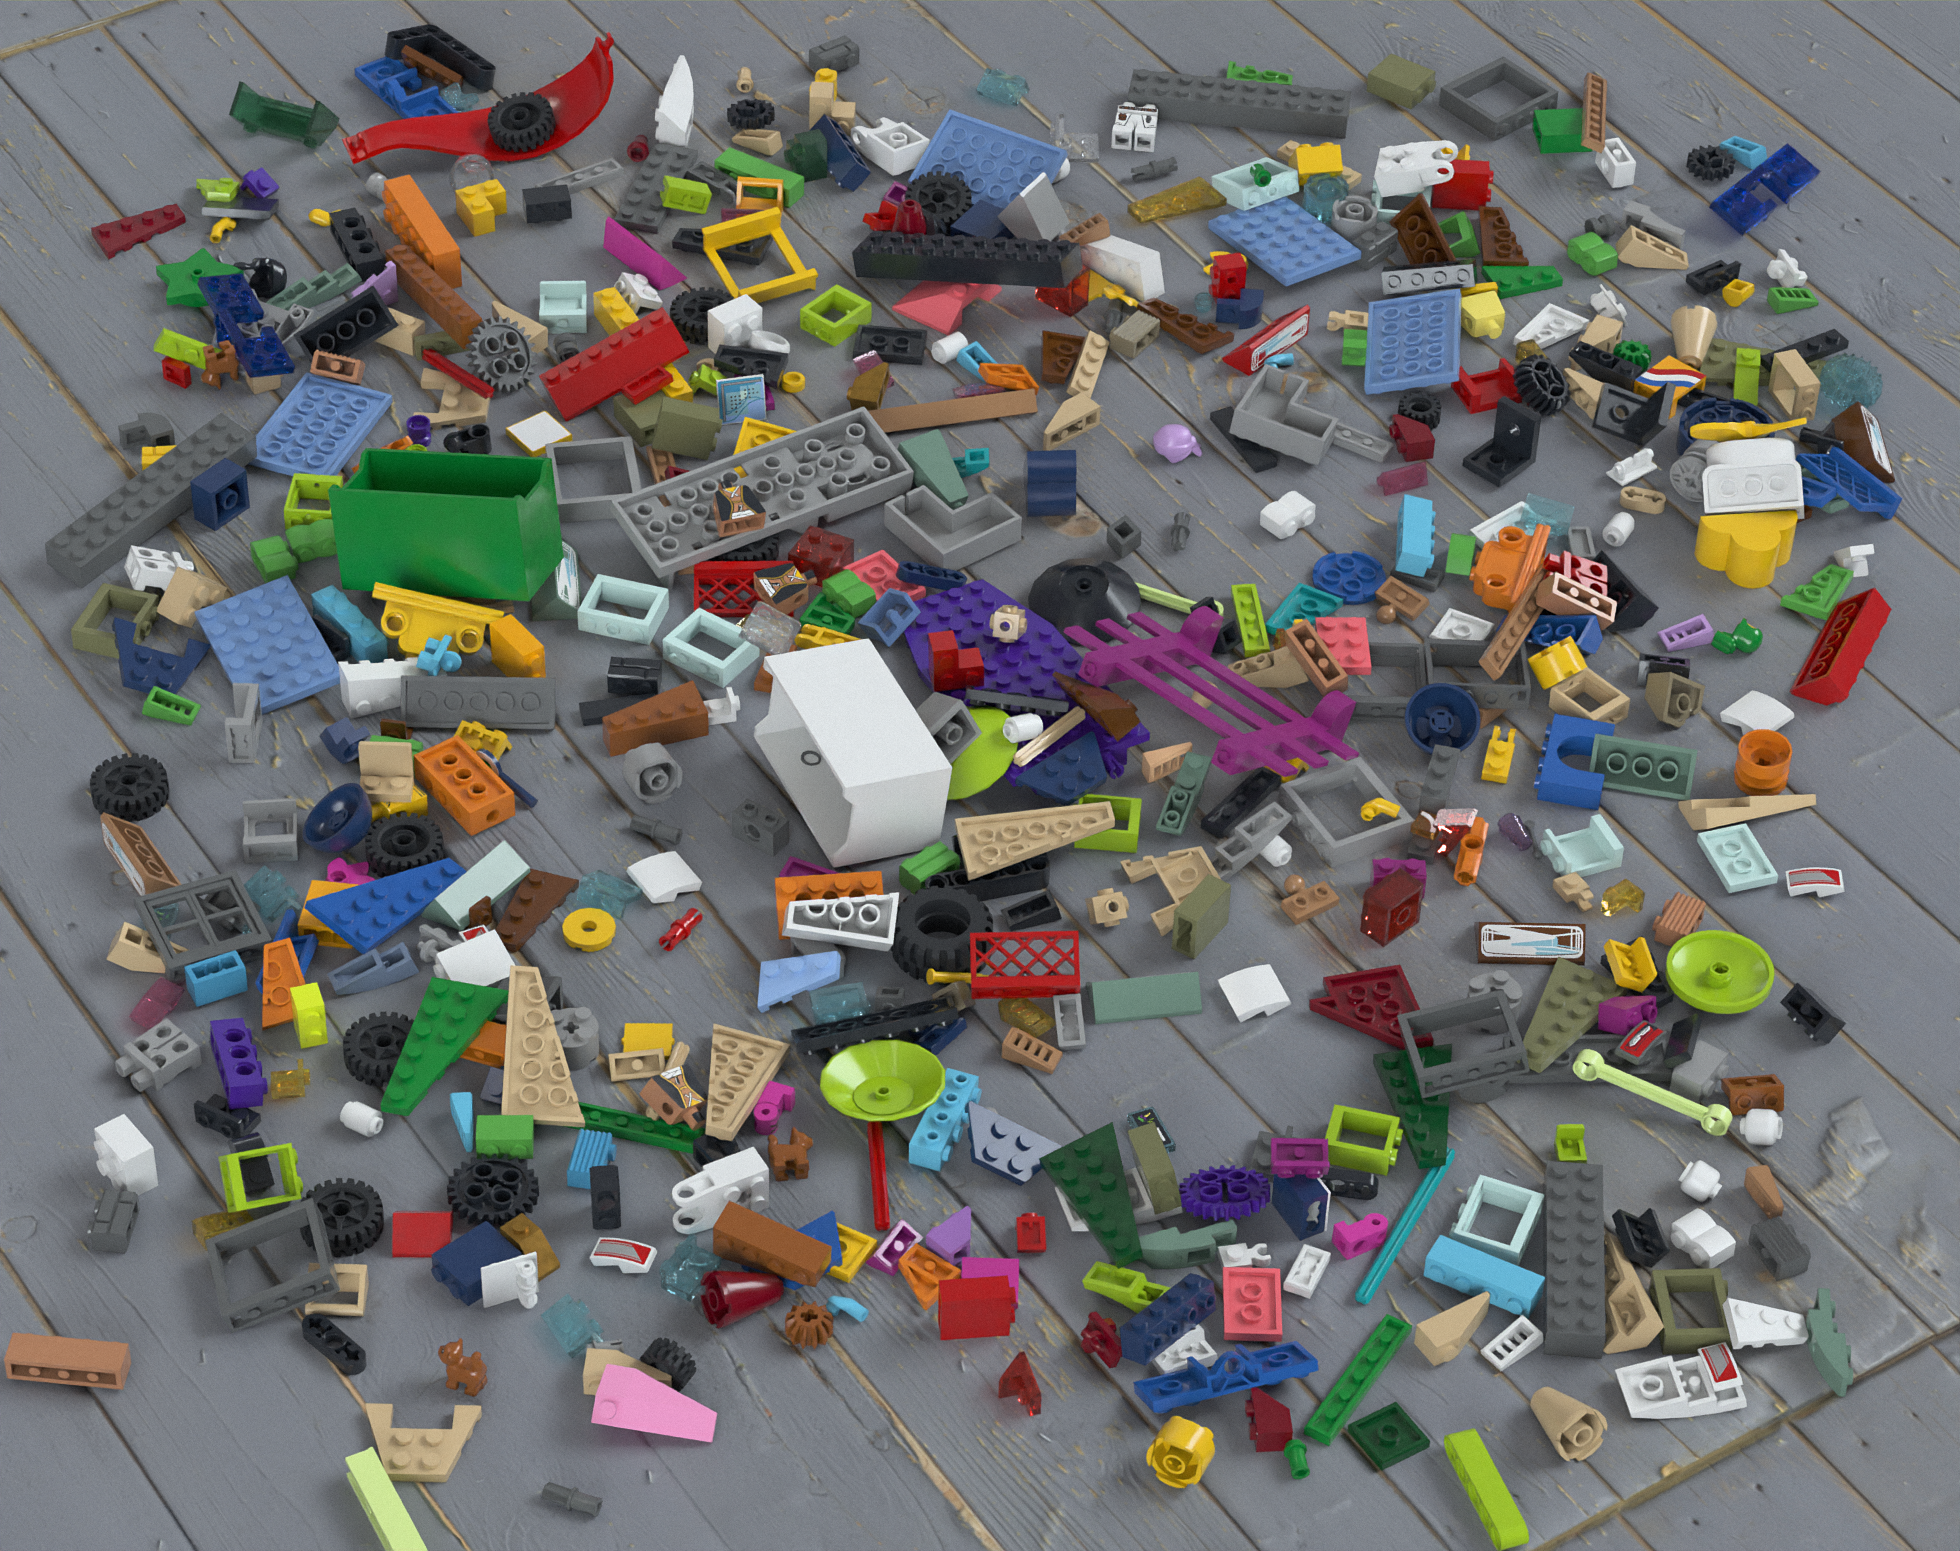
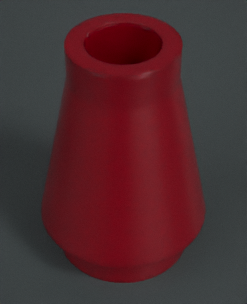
[627,135,649,162]

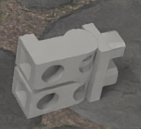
[115,1018,202,1092]

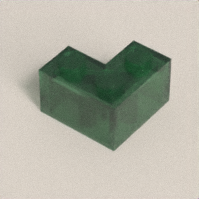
[784,129,827,183]

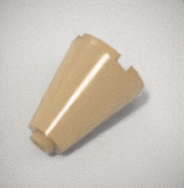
[1671,305,1717,370]
[1530,1387,1608,1461]

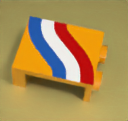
[1633,355,1706,419]

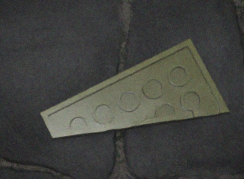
[1700,338,1848,386]
[1517,956,1627,1073]

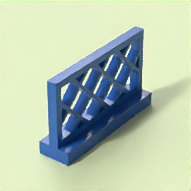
[1795,447,1903,519]

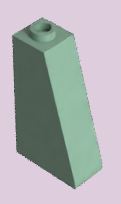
[897,429,969,510]

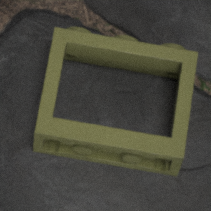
[71,583,160,659]
[1649,1268,1732,1355]

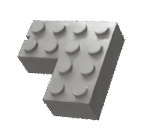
[1229,364,1339,465]
[884,485,1022,571]

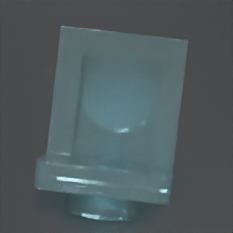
[440,83,479,113]

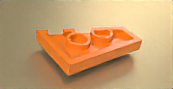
[262,937,306,1031]

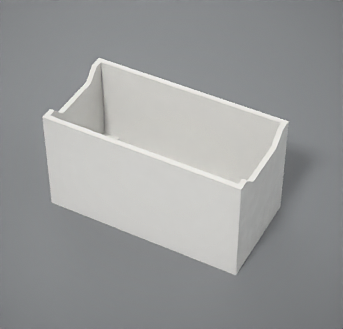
[754,638,952,868]

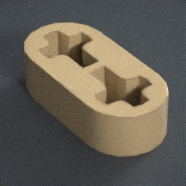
[1620,486,1666,514]

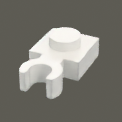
[1217,1243,1271,1270]

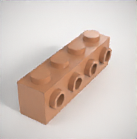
[4,1333,131,1390]

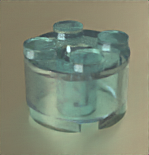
[1302,173,1349,224]

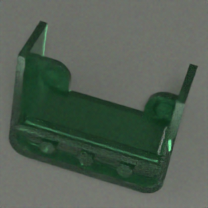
[229,81,340,149]

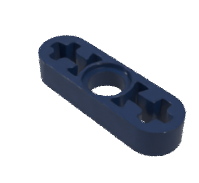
[896,561,967,591]

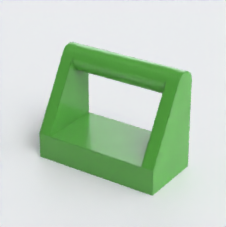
[1438,211,1481,258]

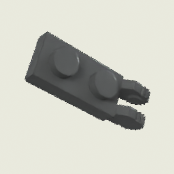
[686,161,746,203]

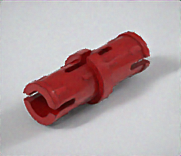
[659,908,703,951]

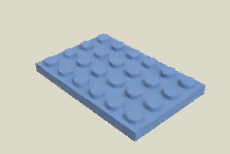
[908,109,1068,209]
[1208,196,1361,287]
[1364,288,1462,395]
[248,372,393,476]
[194,575,340,715]

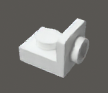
[703,687,740,725]

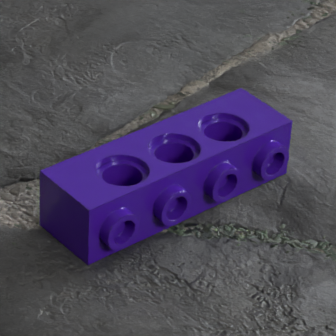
[209,1018,268,1109]

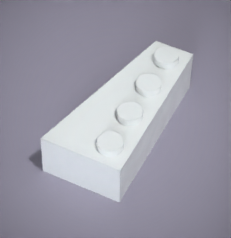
[1080,235,1165,302]
[339,657,447,719]
[782,892,899,952]

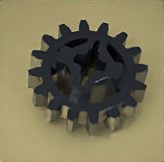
[727,99,775,130]
[1686,145,1736,182]

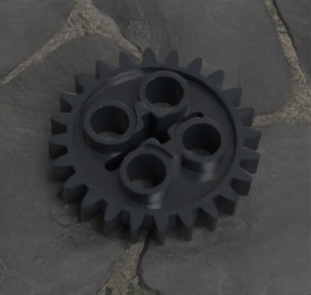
[447,1153,539,1227]

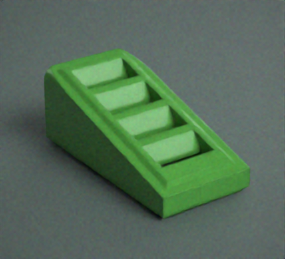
[1767,287,1819,314]
[142,686,201,725]

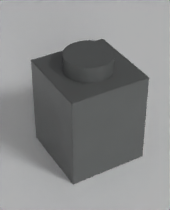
[1107,515,1141,559]

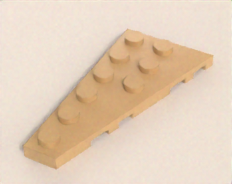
[955,801,1115,881]
[501,965,585,1127]
[705,1024,790,1141]

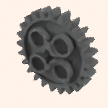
[466,316,537,394]

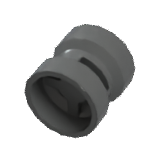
[1584,214,1615,238]
[553,333,580,363]

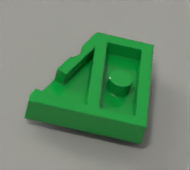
[799,592,855,635]

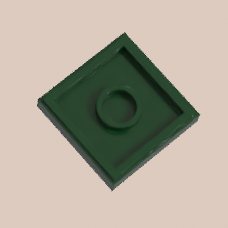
[1347,1402,1430,1471]

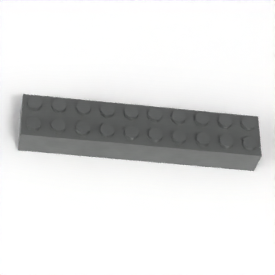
[1128,69,1351,138]
[45,413,257,588]

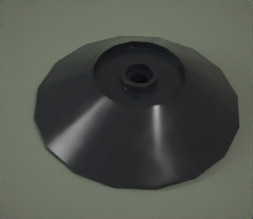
[1028,558,1141,646]

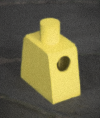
[1461,291,1505,339]

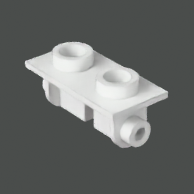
[1590,284,1628,327]
[1606,448,1657,486]

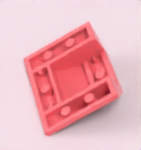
[892,281,1002,336]

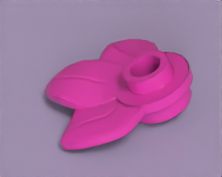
[325,857,375,885]

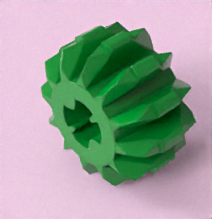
[1612,339,1652,373]

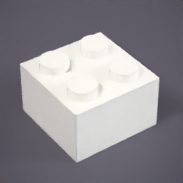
[708,294,763,354]
[94,1114,158,1196]

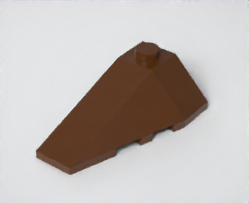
[1052,671,1141,742]

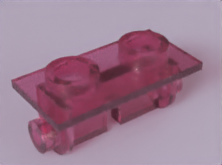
[1377,462,1428,496]

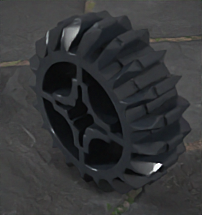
[1512,354,1571,416]

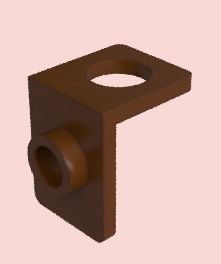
[380,719,413,740]
[463,896,492,930]

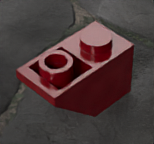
[1389,414,1435,462]
[1245,1387,1293,1452]

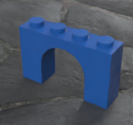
[1534,714,1615,810]

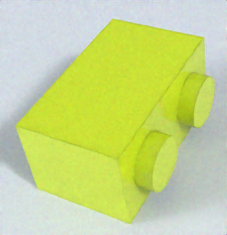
[290,982,328,1049]

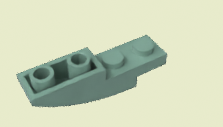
[1156,751,1212,836]
[1137,1219,1237,1269]
[1805,1288,1853,1397]

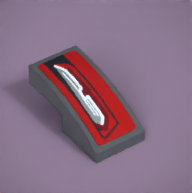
[1614,1020,1667,1066]

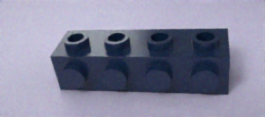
[807,114,871,192]
[1120,1273,1216,1366]

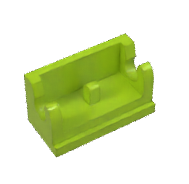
[660,175,712,214]

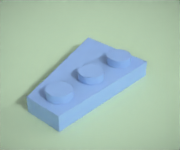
[757,951,841,1013]

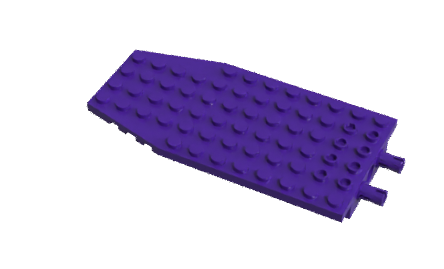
[899,579,1150,795]

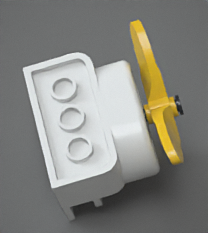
[1690,417,1807,519]

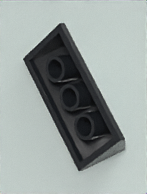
[293,285,399,364]

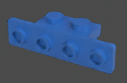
[255,909,319,995]

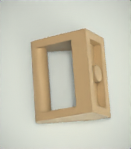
[305,1263,369,1316]

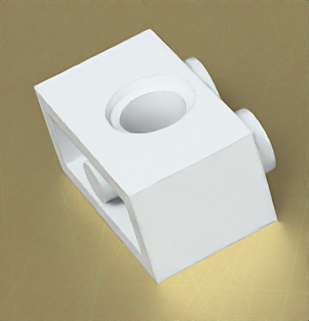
[1595,137,1636,188]

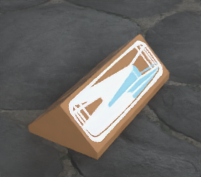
[100,812,182,896]

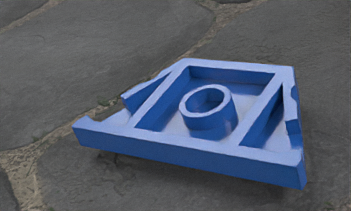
[741,1210,843,1291]

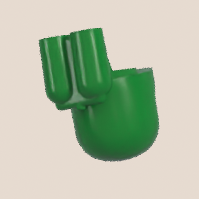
[1711,617,1763,654]

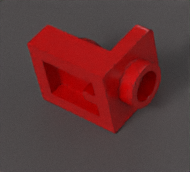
[162,356,192,389]
[1015,1213,1046,1253]

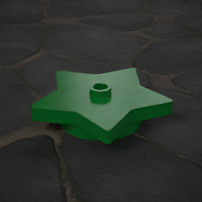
[156,248,244,307]

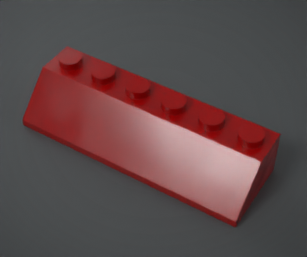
[539,307,690,422]
[1790,587,1892,706]

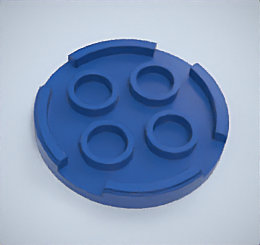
[1312,551,1386,605]

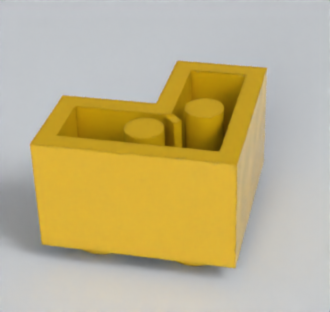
[1288,142,1343,186]
[455,179,507,237]

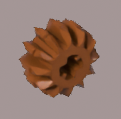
[785,1301,833,1350]

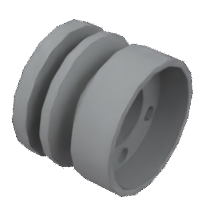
[1670,439,1718,502]

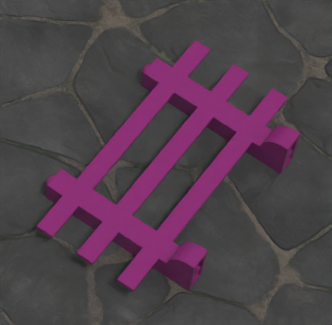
[1064,606,1359,777]

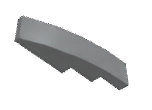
[1209,801,1292,882]

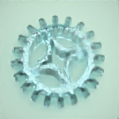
[1820,353,1883,409]

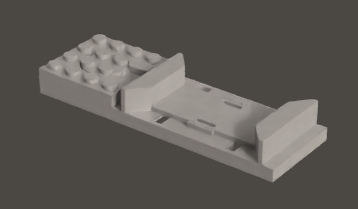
[610,406,914,591]

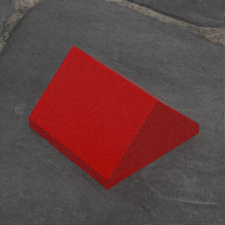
[392,1211,454,1258]

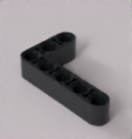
[385,24,496,91]
[925,852,1050,902]

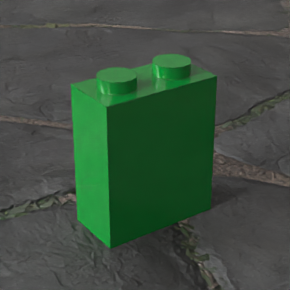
[1532,108,1592,154]

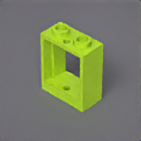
[800,284,872,347]
[284,473,343,529]
[1073,794,1142,853]
[1325,1104,1403,1176]
[218,1143,303,1213]

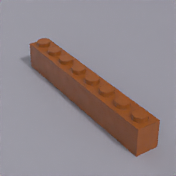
[385,245,482,350]

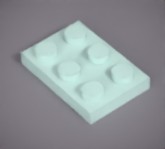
[1697,823,1778,893]

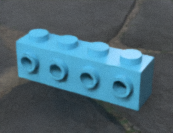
[1395,494,1436,577]
[311,585,389,663]
[909,1068,982,1172]
[1424,1235,1545,1319]

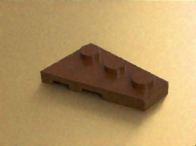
[401,45,464,91]
[1041,330,1085,384]

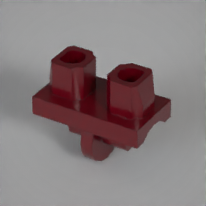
[1080,1311,1122,1368]

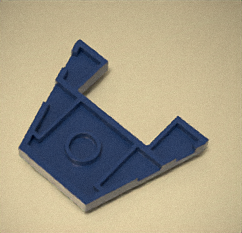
[112,617,210,695]

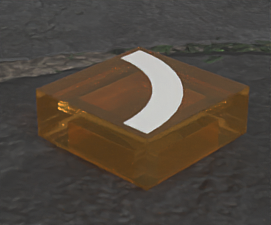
[1410,810,1446,841]

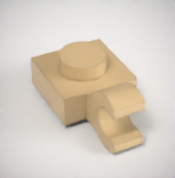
[1327,310,1368,331]
[1553,872,1594,912]

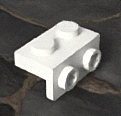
[614,272,663,315]

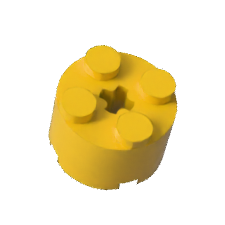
[1527,636,1588,690]
[1146,1416,1215,1488]

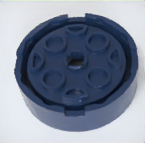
[1676,397,1775,456]

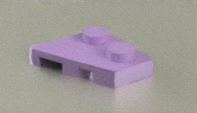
[352,261,398,306]

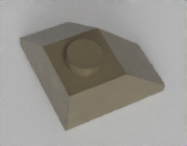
[1645,672,1705,728]

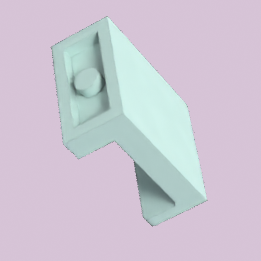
[539,281,587,334]
[1540,814,1624,877]

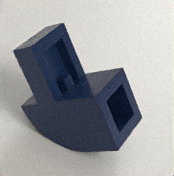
[1216,289,1264,329]
[319,717,370,764]

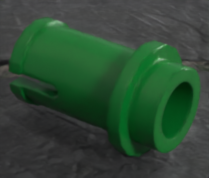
[1250,163,1272,187]
[1283,1439,1310,1479]

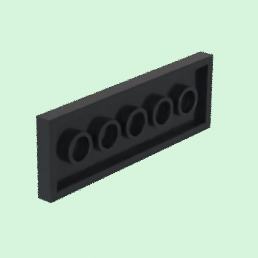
[791,996,959,1055]

